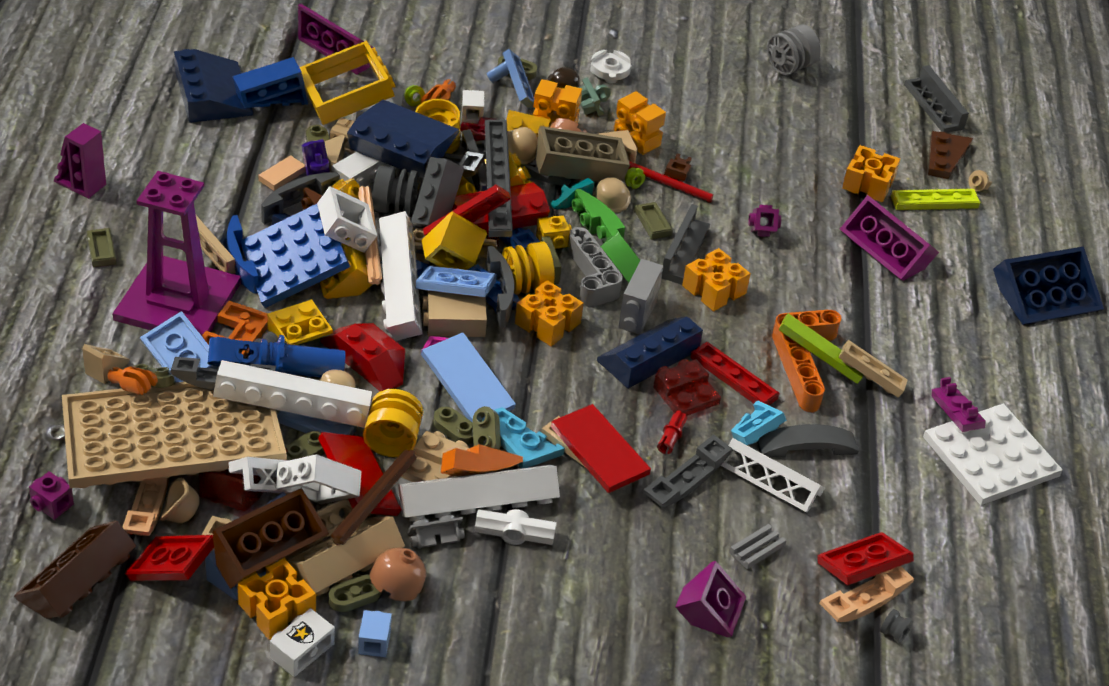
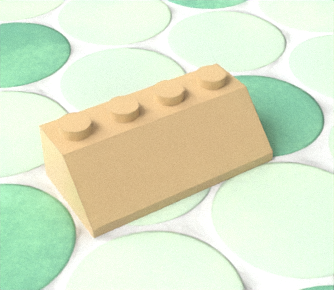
[287,517,405,596]

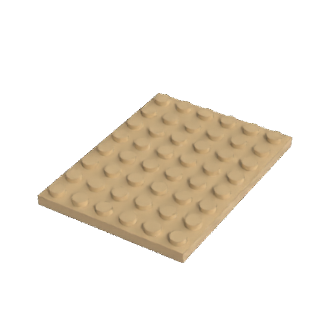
[62,382,287,488]

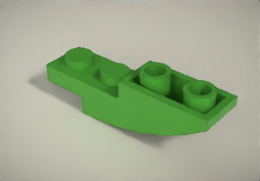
[572,189,625,243]

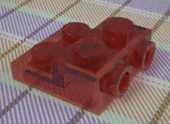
[653,359,721,416]

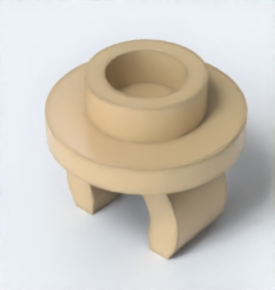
[969,170,993,192]

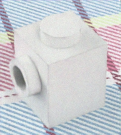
[462,90,484,123]

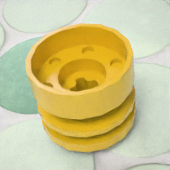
[415,99,460,154]
[502,242,555,295]
[363,389,424,457]

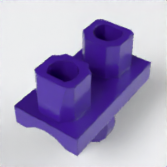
[301,139,330,176]

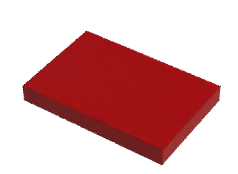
[817,532,914,585]
[125,535,214,581]

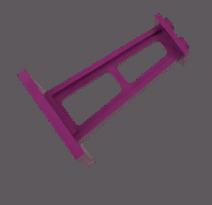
[112,171,241,336]

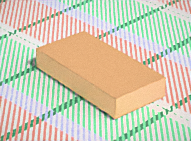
[258,155,306,191]

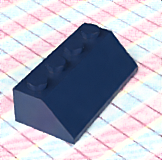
[597,316,703,389]

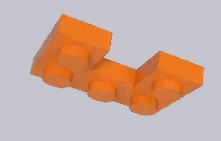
[202,301,268,359]

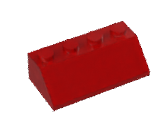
[452,182,550,234]

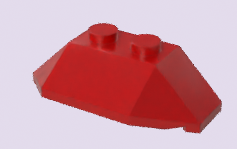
[320,323,405,391]

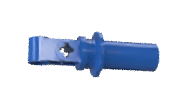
[207,335,345,377]

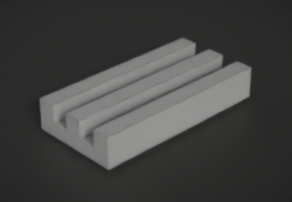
[729,524,786,569]

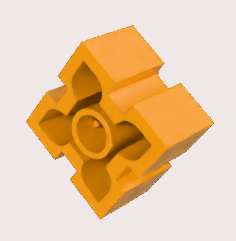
[533,79,582,123]
[614,91,666,155]
[842,145,900,202]
[682,248,751,312]
[515,280,584,347]
[238,558,316,640]

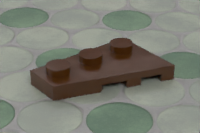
[928,131,973,179]

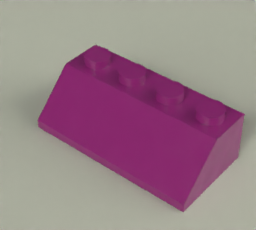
[298,4,373,75]
[840,195,939,281]

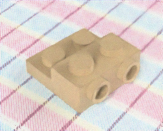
[401,431,469,482]

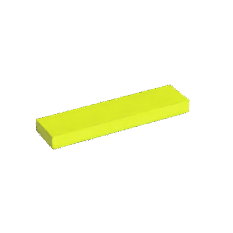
[891,189,980,210]

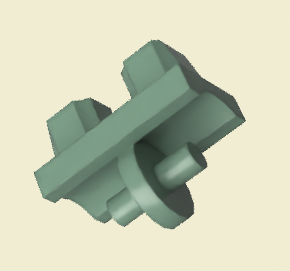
[579,77,611,117]

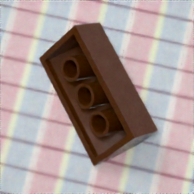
[213,488,329,589]
[14,520,136,619]

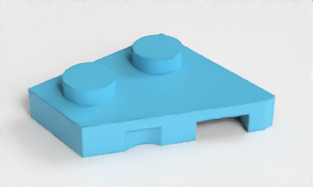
[731,401,787,445]

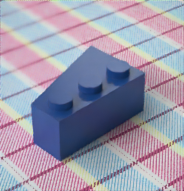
[233,57,308,108]

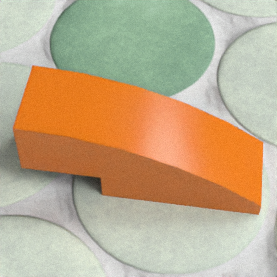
[441,444,523,476]

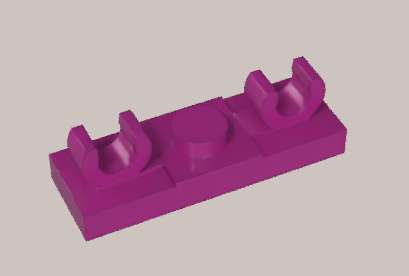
[931,377,986,432]

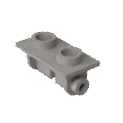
[407,515,465,549]

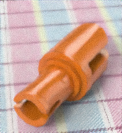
[421,79,456,103]
[107,367,158,395]

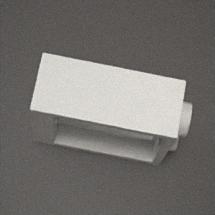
[317,186,377,253]
[276,454,361,504]

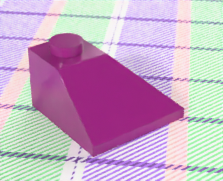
[675,561,746,638]

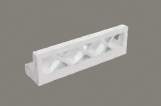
[721,438,825,513]
[229,457,289,494]

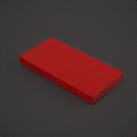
[551,404,651,493]
[318,432,402,516]

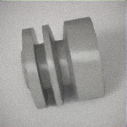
[767,24,821,75]

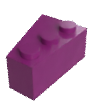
[53,123,106,199]

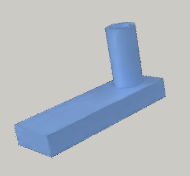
[487,49,534,110]

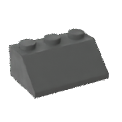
[411,157,464,229]

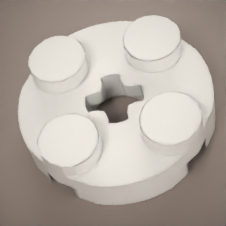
[590,50,631,84]

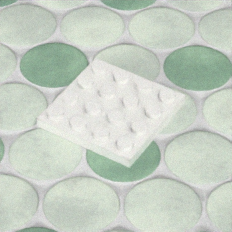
[923,403,1062,506]

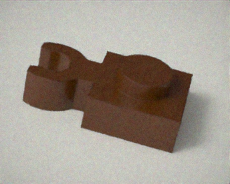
[664,153,691,181]

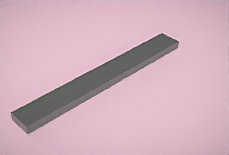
[485,120,512,237]

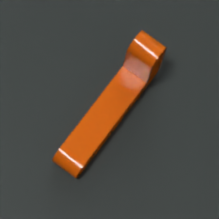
[772,310,841,412]

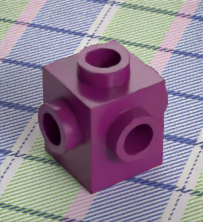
[748,205,781,237]
[29,471,74,520]

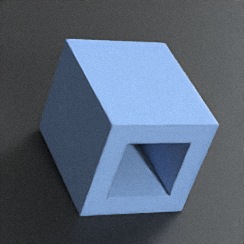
[358,610,392,657]

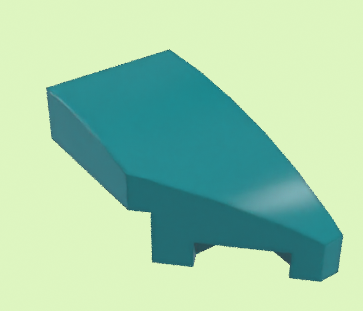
[550,178,594,209]

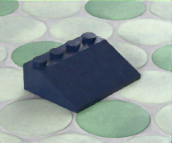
[174,49,254,123]
[347,99,459,178]
[993,246,1104,325]

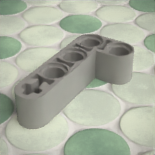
[568,227,623,307]

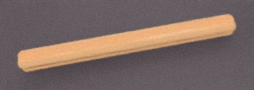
[358,186,382,285]

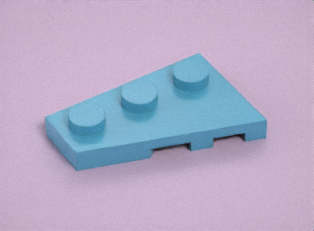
[482,407,565,469]

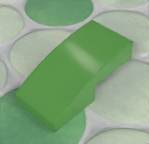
[600,232,640,283]

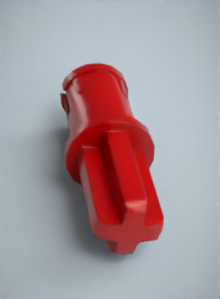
[657,410,687,454]

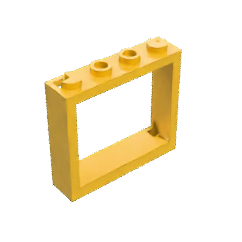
[299,41,396,125]

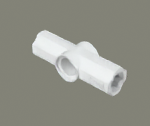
[474,509,557,545]

